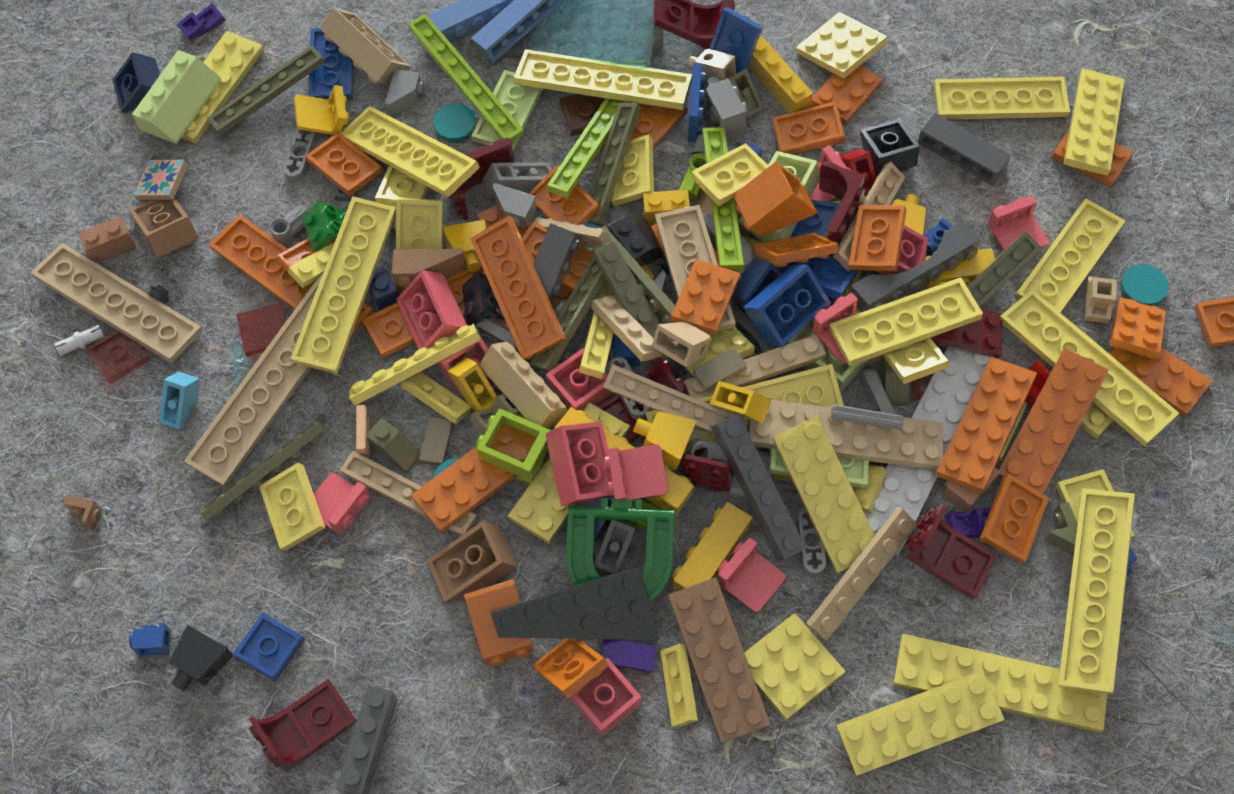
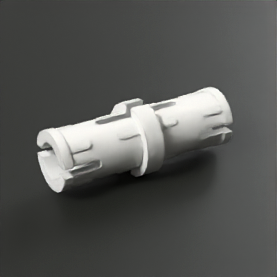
[55,324,105,357]

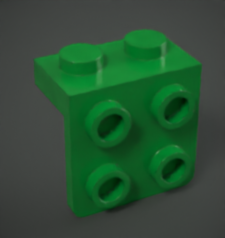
[303,201,347,252]

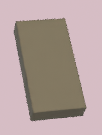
[693,347,747,392]
[419,416,453,466]

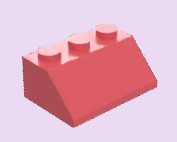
[396,270,467,349]
[545,421,612,507]

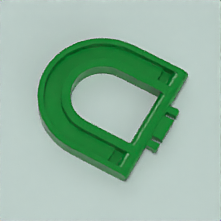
[566,498,675,602]

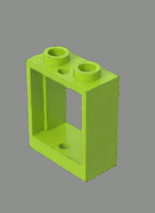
[476,408,552,481]

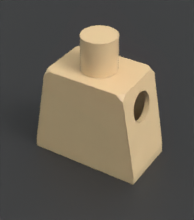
[687,49,736,89]
[652,322,711,367]

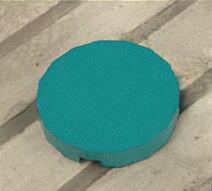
[433,103,476,142]
[1120,264,1169,306]

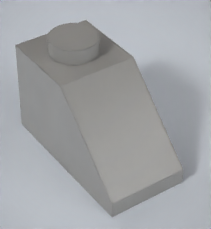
[385,69,425,117]
[492,183,537,230]

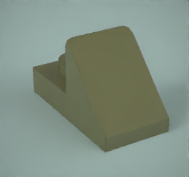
[729,69,764,118]
[1044,502,1078,555]

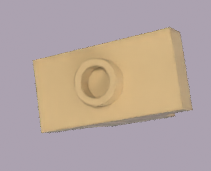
[1085,276,1117,324]

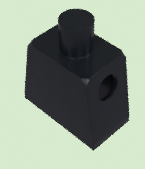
[169,625,233,692]

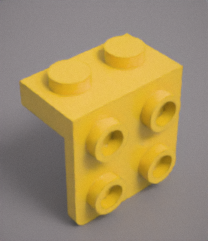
[294,85,349,135]

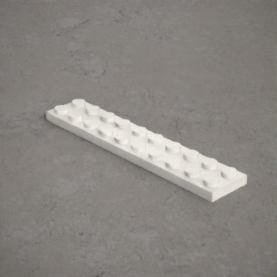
[864,346,990,556]

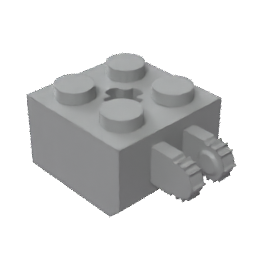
[705,76,748,143]

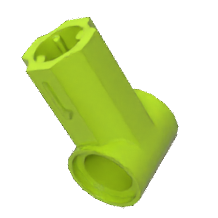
[679,153,706,201]

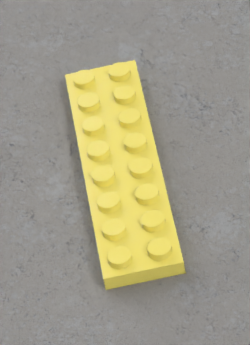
[514,49,692,110]
[340,106,480,197]
[291,196,396,374]
[1000,289,1179,447]
[645,364,844,453]
[1058,489,1135,695]
[893,633,1107,733]

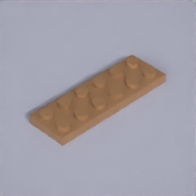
[668,577,771,743]

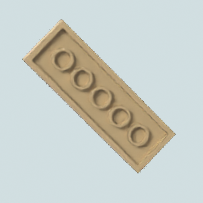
[655,205,736,334]

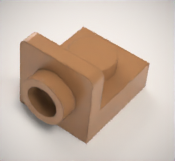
[63,495,102,530]

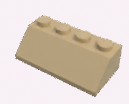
[319,7,411,84]
[479,342,567,429]

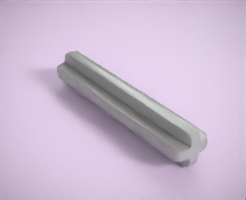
[831,405,904,430]

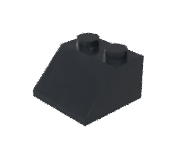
[860,119,920,177]
[608,215,664,267]

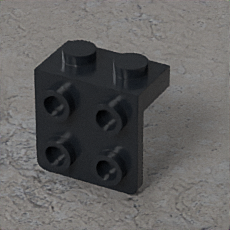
[462,272,505,326]

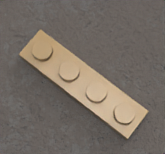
[534,217,610,249]
[591,296,662,362]

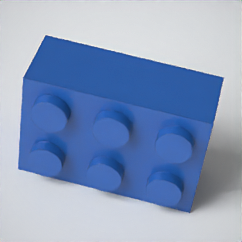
[743,265,831,347]

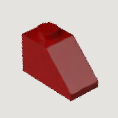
[841,149,876,197]

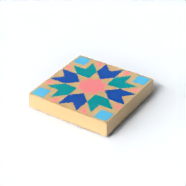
[134,159,189,200]

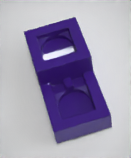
[176,3,226,40]
[945,508,991,538]
[600,639,657,674]

